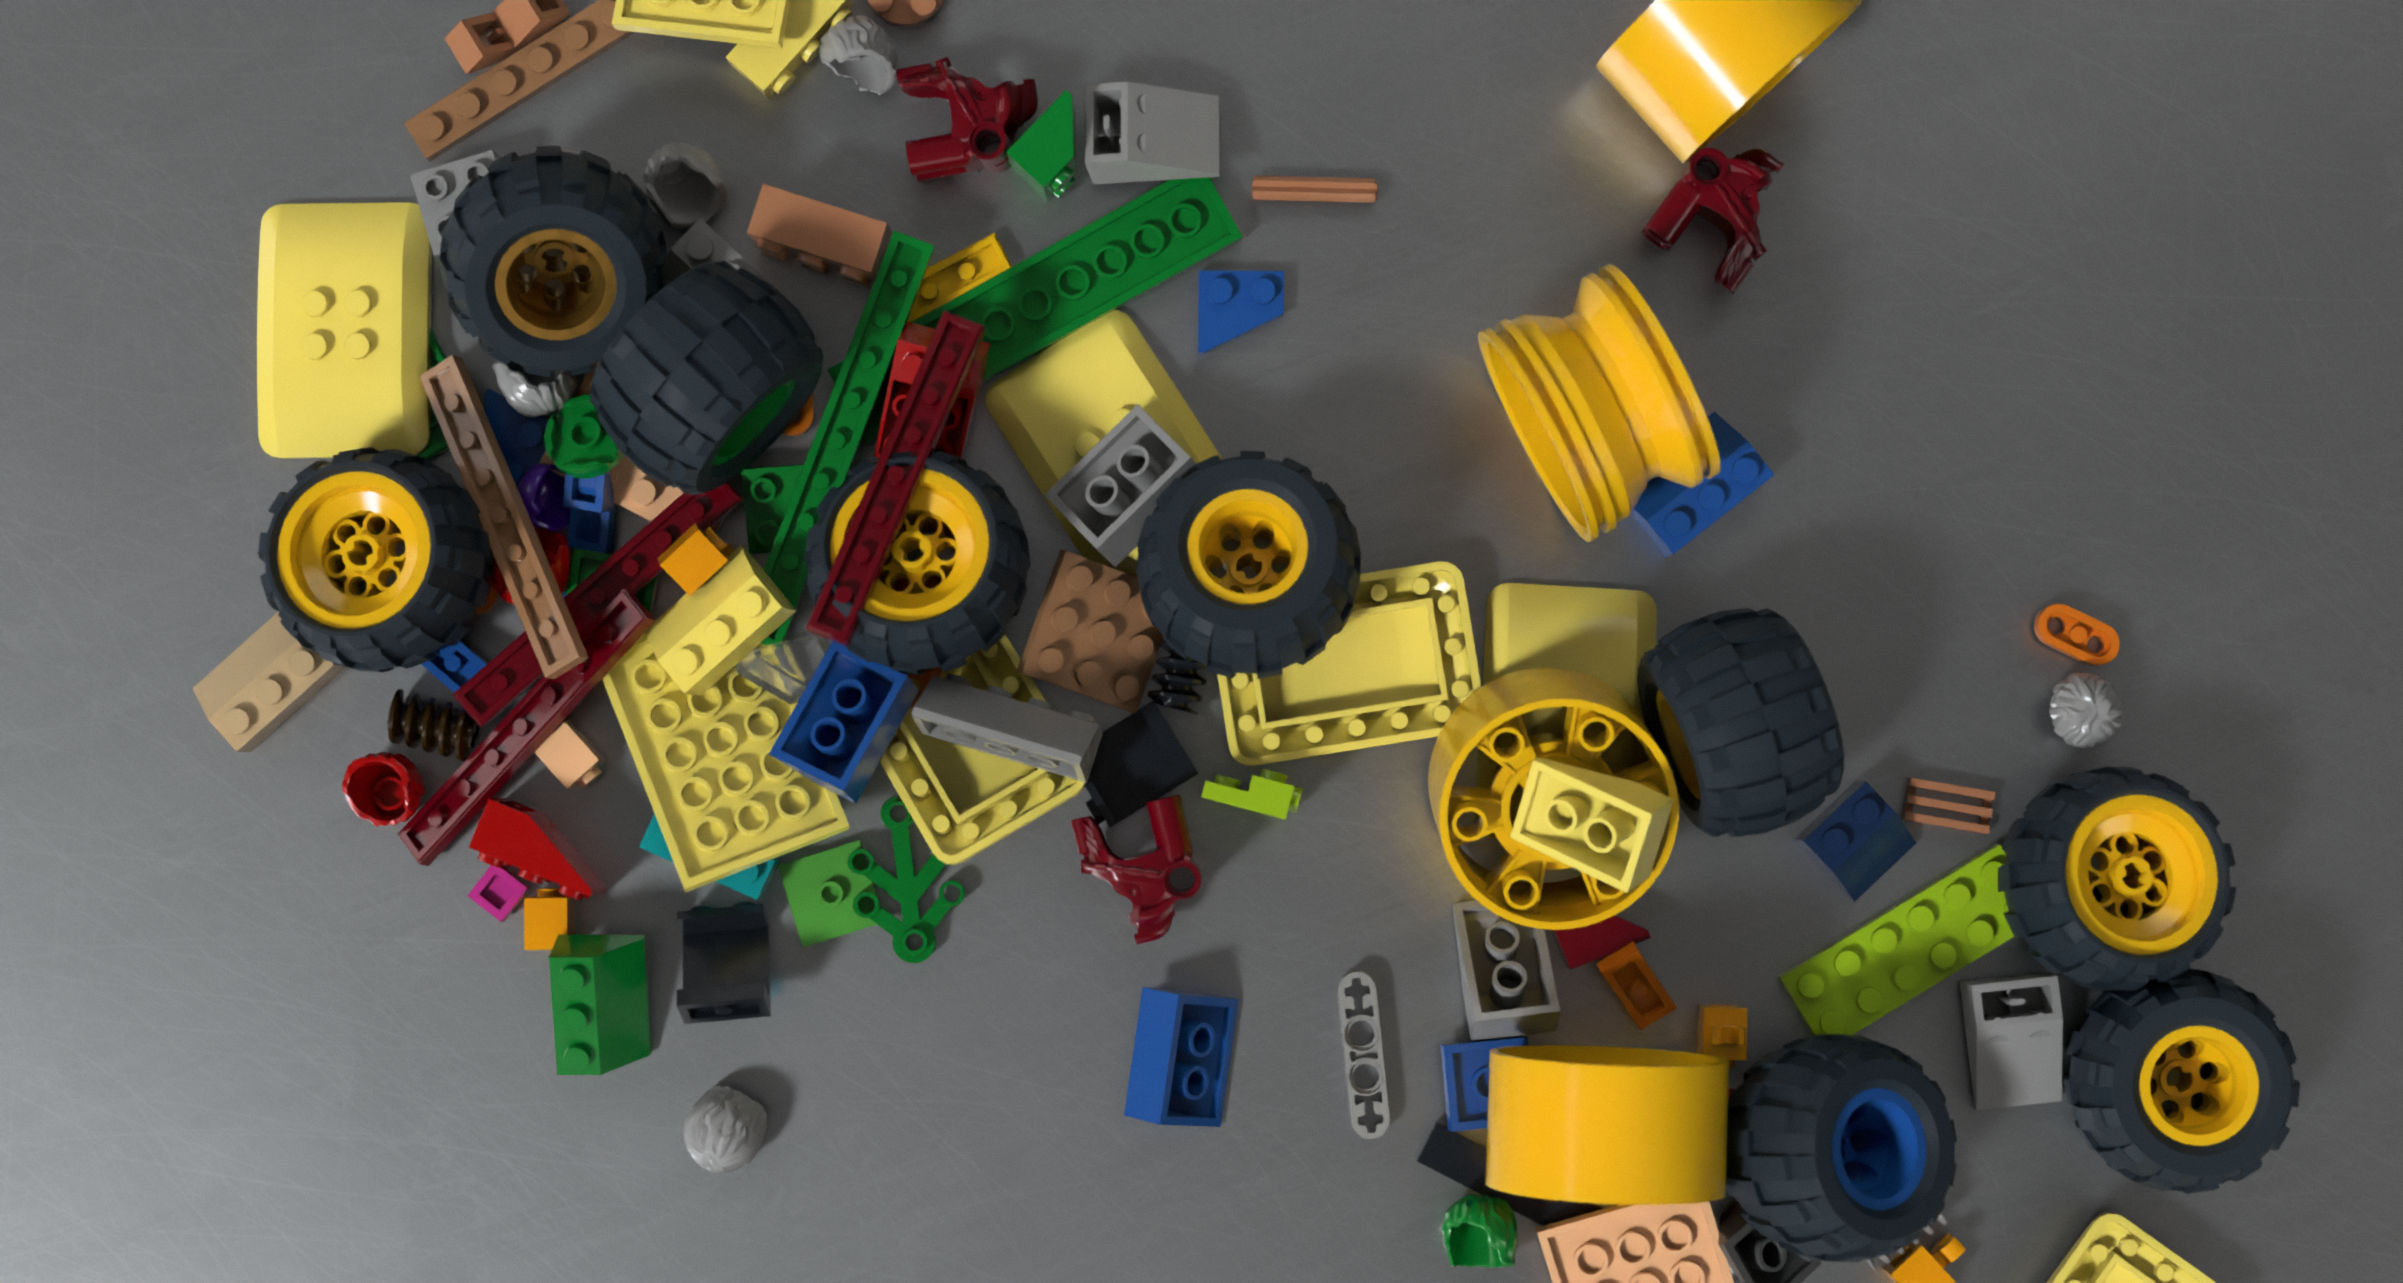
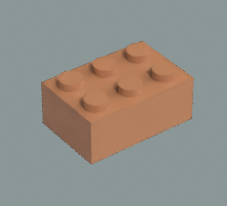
[747,184,893,288]

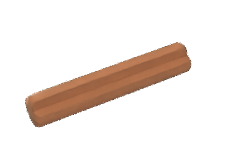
[1252,175,1378,203]

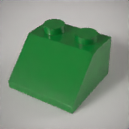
[1006,90,1077,202]

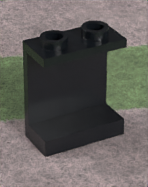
[1085,700,1199,828]
[677,902,771,1024]

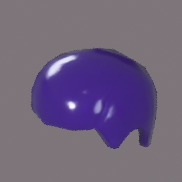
[517,463,570,531]

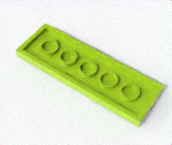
[1778,844,2014,1036]

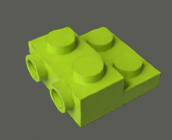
[1201,768,1302,820]

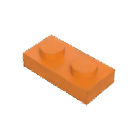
[1596,941,1677,1030]

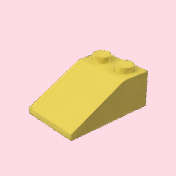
[1510,757,1674,893]

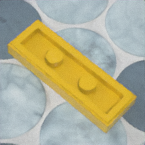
[905,233,1013,326]

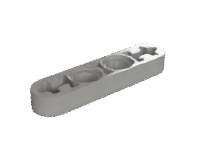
[1337,970,1390,1139]

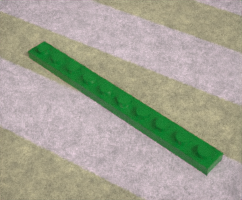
[761,230,935,651]

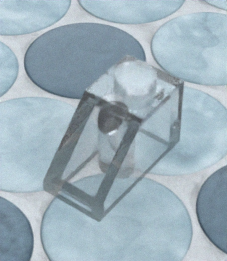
[735,634,830,704]

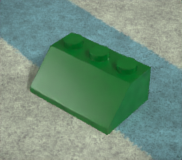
[549,934,652,1075]

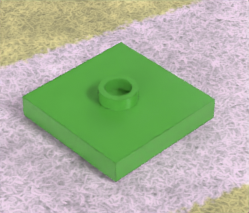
[778,840,882,948]

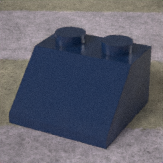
[1794,781,1916,902]

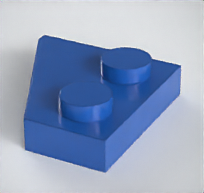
[1198,270,1284,354]
[484,388,548,487]

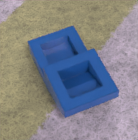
[563,471,615,553]

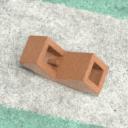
[444,0,570,74]

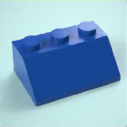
[1631,411,1775,558]
[769,641,919,804]
[1124,987,1239,1127]

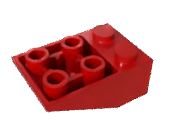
[874,322,991,458]
[468,798,608,901]

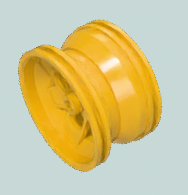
[1478,264,1721,542]

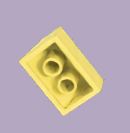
[646,545,797,696]

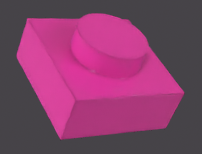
[468,865,531,922]

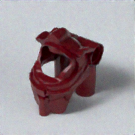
[896,57,1038,182]
[1641,148,1785,294]
[1071,794,1201,945]

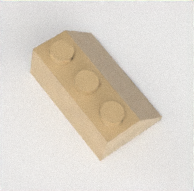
[192,611,346,752]

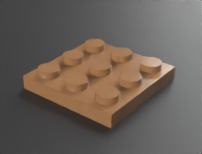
[1017,549,1164,714]

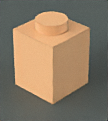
[534,722,606,789]

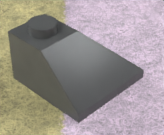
[1718,1201,1821,1283]

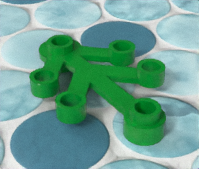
[847,796,965,963]

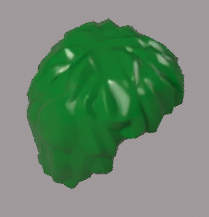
[1442,1194,1518,1268]

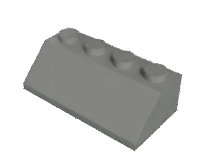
[911,674,1103,783]

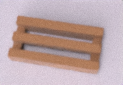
[1901,777,1996,834]

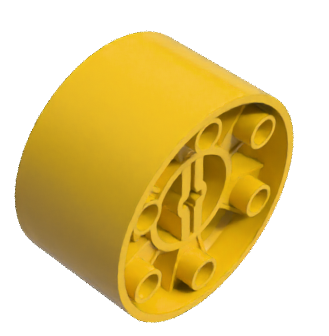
[1596,0,1863,164]
[1428,667,1679,930]
[1486,1045,1729,1205]

